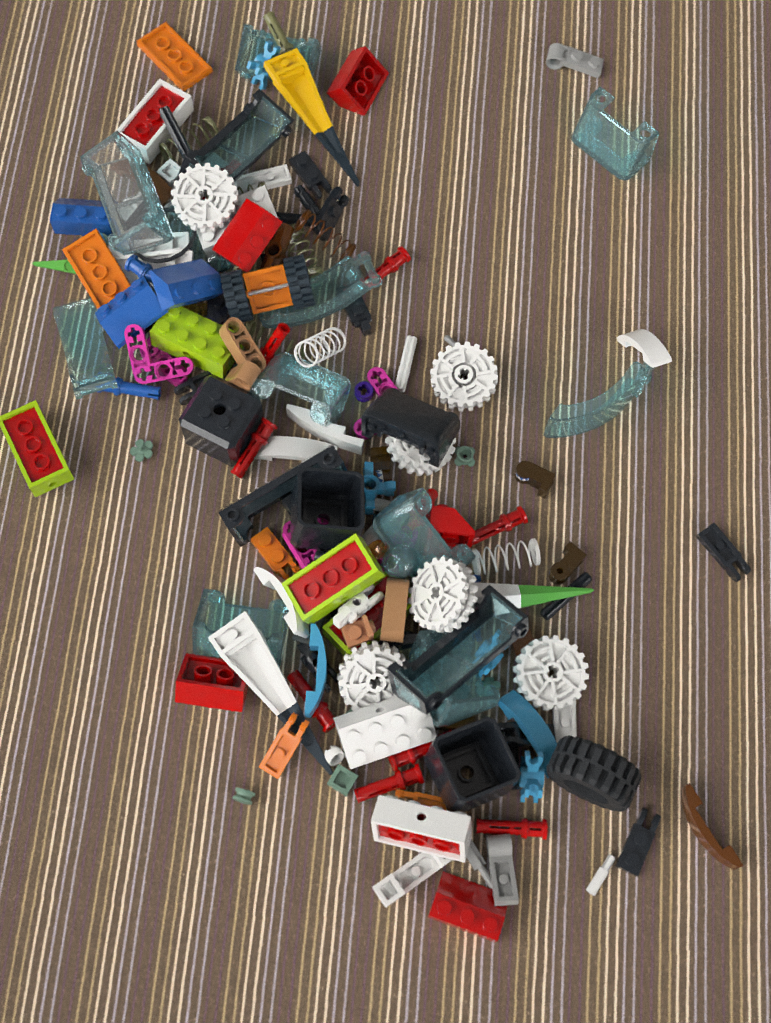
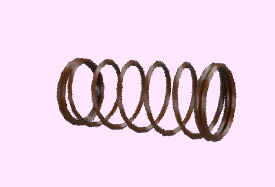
[294,209,356,265]

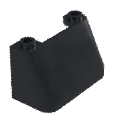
[361,388,460,467]

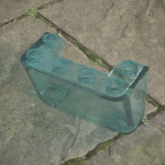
[571,86,659,181]

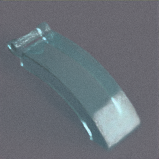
[258,251,383,329]
[53,297,118,400]
[543,362,656,438]

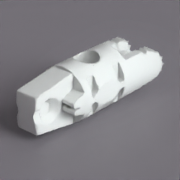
[333,584,385,629]

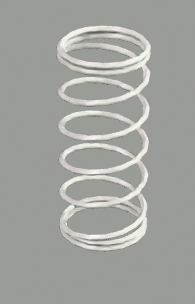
[294,327,346,368]
[471,538,541,576]

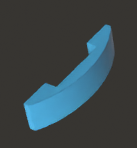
[305,623,327,718]
[496,690,557,778]

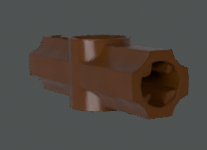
[260,222,294,269]

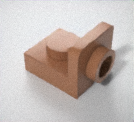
[340,615,376,650]

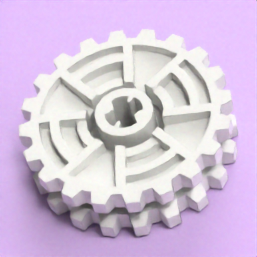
[171,163,240,233]
[430,342,498,412]
[385,436,456,476]
[408,557,478,633]
[513,635,589,711]
[337,641,410,711]

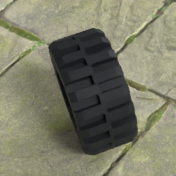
[546,736,641,812]

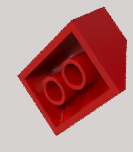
[327,46,389,116]
[212,198,282,273]
[424,504,475,559]
[175,653,248,712]
[428,871,508,942]

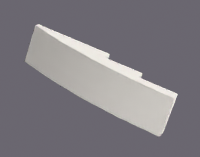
[286,404,364,455]

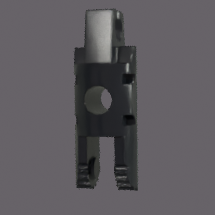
[297,643,338,694]

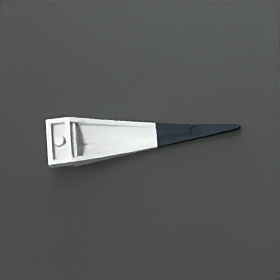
[208,611,333,775]

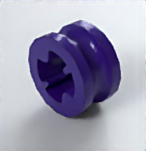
[355,381,373,402]

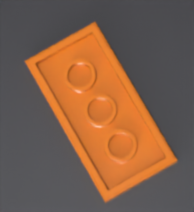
[136,22,213,92]
[62,228,131,309]

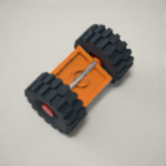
[220,254,315,322]

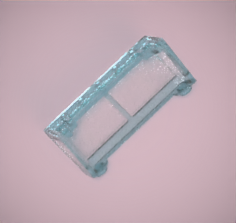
[80,131,174,256]

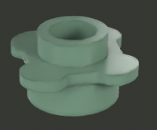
[454,446,475,467]

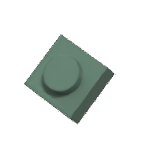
[327,764,358,797]

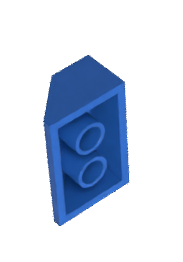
[50,198,119,237]
[149,259,223,311]
[95,276,168,349]

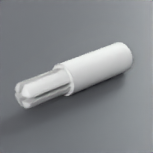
[586,854,615,896]

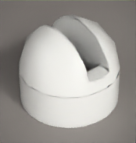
[324,745,345,766]

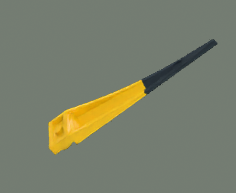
[263,48,360,187]

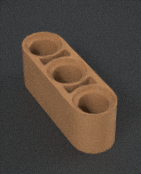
[219,317,266,371]
[225,361,261,391]
[380,577,409,643]

